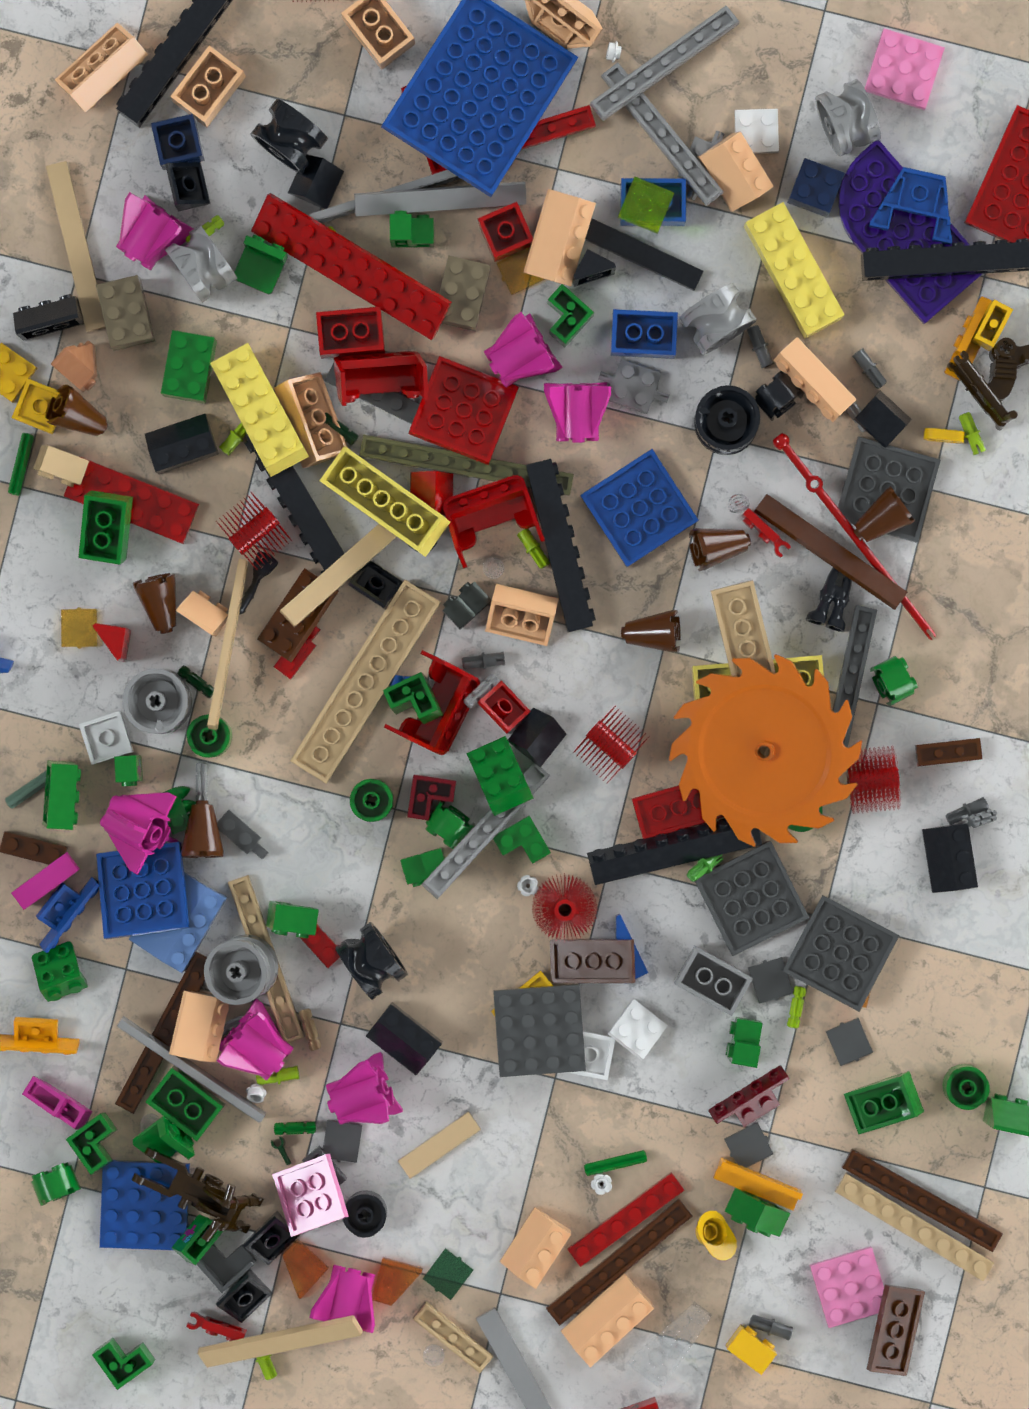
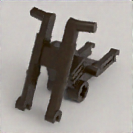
[947,338,1029,431]
[131,1147,264,1242]

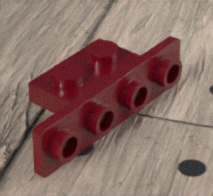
[708,1065,789,1127]

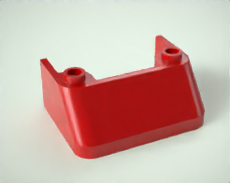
[334,351,428,406]
[443,475,545,569]
[384,650,480,755]

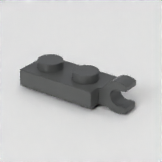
[217,810,269,859]

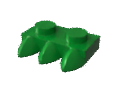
[162,786,196,835]

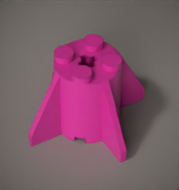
[116,192,194,270]
[484,312,563,387]
[544,382,611,443]
[100,792,179,874]
[217,998,293,1080]
[326,1052,403,1125]
[309,1265,375,1333]

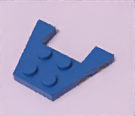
[869,167,952,245]

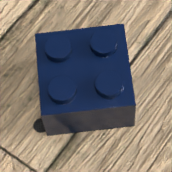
[151,114,205,170]
[787,158,845,218]

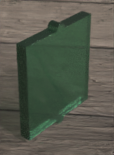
[423,1248,474,1300]

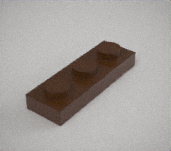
[915,738,983,767]
[0,831,68,865]

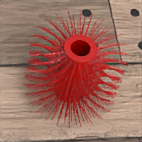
[216,492,292,570]
[573,706,649,784]
[846,745,901,814]
[532,873,598,943]

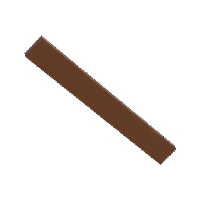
[754,494,908,610]
[115,951,207,1114]
[842,1149,1003,1252]
[546,1199,693,1326]

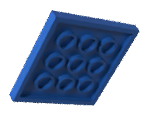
[580,449,699,567]
[96,842,189,940]
[99,1160,190,1250]

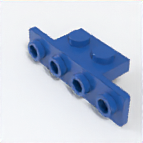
[36,877,100,953]

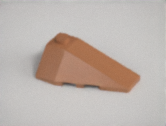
[51,341,97,392]

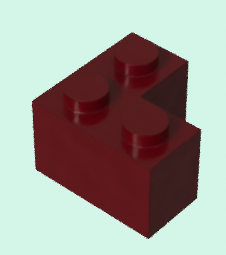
[407,775,457,821]

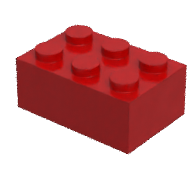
[316,307,385,359]

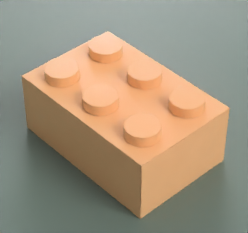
[341,0,415,70]
[170,45,246,128]

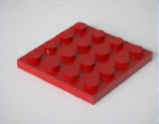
[408,356,519,465]

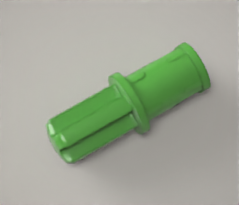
[687,855,723,882]

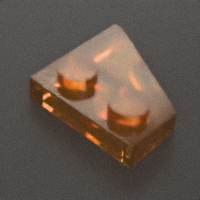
[282,1238,329,1299]
[372,1257,423,1306]

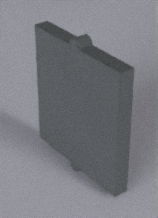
[748,957,793,1004]
[826,1018,873,1066]
[323,1120,362,1163]
[724,1122,773,1168]

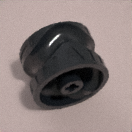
[250,99,328,174]
[694,385,760,455]
[335,922,408,1000]

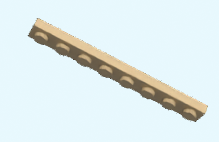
[835,1173,994,1281]

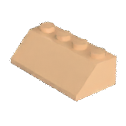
[55,23,148,112]
[524,189,596,287]
[774,337,857,422]
[274,372,348,468]
[561,1273,654,1368]

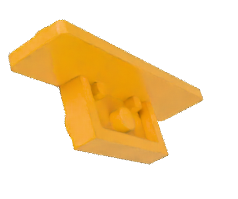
[944,296,992,381]
[0,1017,80,1055]

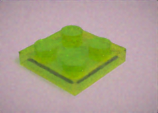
[618,176,674,234]

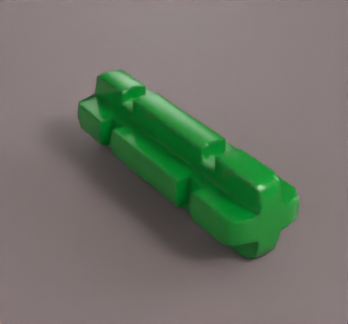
[274,1121,316,1135]

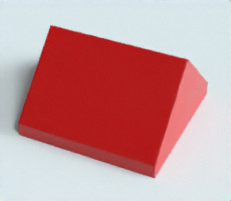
[410,471,453,516]
[92,623,131,662]
[477,680,530,734]

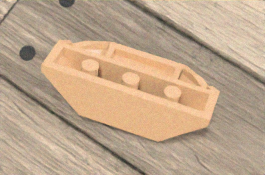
[525,0,603,49]

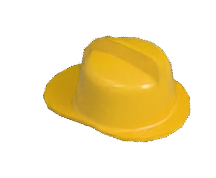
[695,1211,737,1261]

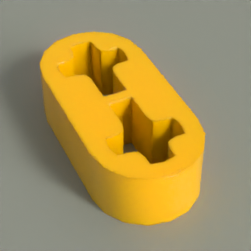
[923,428,965,444]

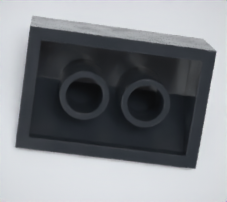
[13,294,84,341]
[145,414,219,475]
[922,823,978,893]
[366,1002,443,1075]

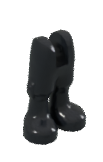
[806,568,852,632]

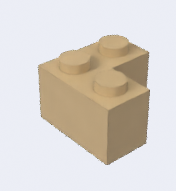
[33,445,89,487]

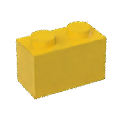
[971,299,1013,351]
[725,1324,777,1375]

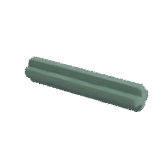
[5,771,46,809]

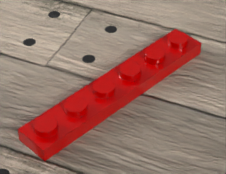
[567,1172,685,1267]

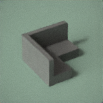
[196,1244,256,1293]

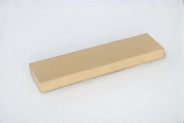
[398,1111,481,1179]
[413,1301,494,1373]

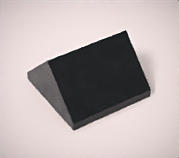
[288,154,344,209]
[165,162,210,212]
[573,249,616,287]
[854,390,911,448]
[348,560,403,610]
[508,708,567,767]
[243,1211,300,1265]
[216,1269,273,1323]

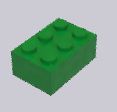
[161,330,217,404]
[78,490,133,565]
[466,736,534,816]
[42,760,81,830]
[146,1066,225,1141]

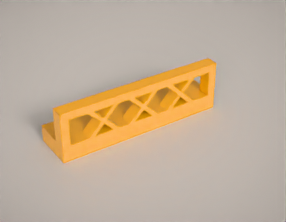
[713,1157,803,1211]

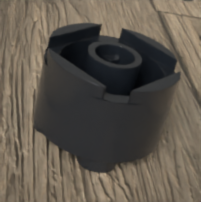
[755,371,804,421]
[343,1190,387,1238]

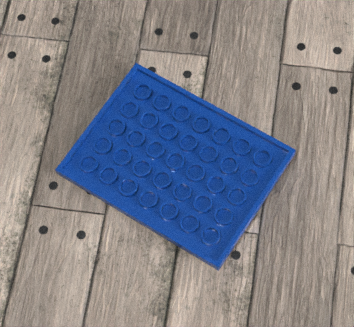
[381,0,578,197]

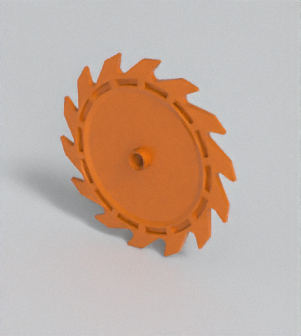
[669,654,863,847]

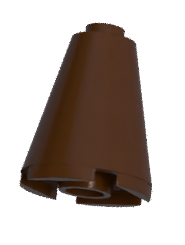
[45,385,108,436]
[853,486,915,542]
[689,528,751,571]
[132,573,176,634]
[621,610,681,653]
[181,800,224,858]

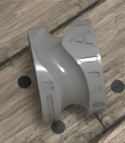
[815,79,881,156]
[165,225,237,303]
[679,283,757,355]
[123,669,192,734]
[204,935,278,1005]

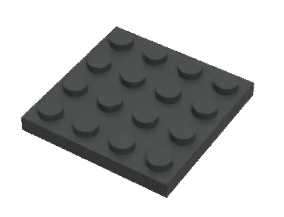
[834,436,941,543]
[695,841,809,956]
[783,895,900,1012]
[493,984,586,1077]

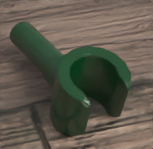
[271,1136,291,1165]

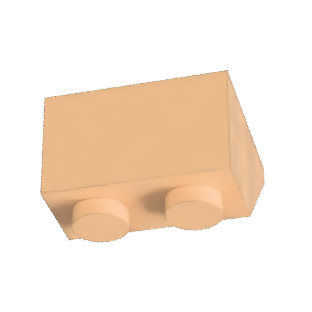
[176,590,228,637]

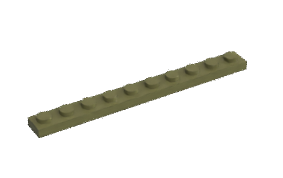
[359,435,574,496]

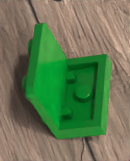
[234,235,288,295]
[32,941,88,1002]
[132,1116,195,1163]

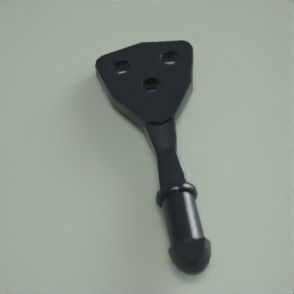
[239,551,278,614]

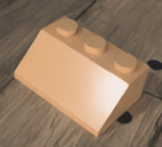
[698,131,774,212]
[485,584,559,646]
[169,990,229,1062]
[500,1207,571,1289]

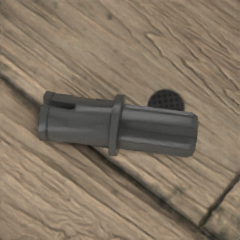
[747,325,774,369]
[852,348,887,389]
[462,652,505,670]
[946,797,989,825]
[749,1315,793,1341]

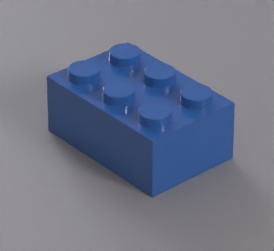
[620,178,686,226]
[610,309,678,359]

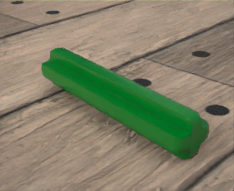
[8,433,34,496]
[584,1150,647,1176]

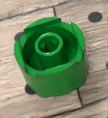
[870,656,918,706]
[186,714,232,758]
[350,779,394,822]
[426,801,475,849]
[943,1064,990,1110]
[31,1162,81,1206]

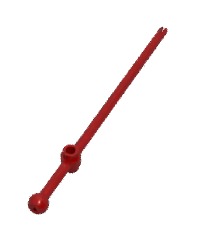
[773,433,936,640]

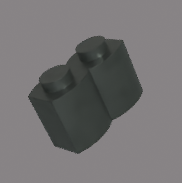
[443,581,492,630]

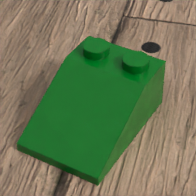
[844,1071,924,1135]
[983,1093,1029,1136]

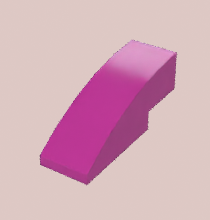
[11,852,80,910]
[22,1076,93,1130]

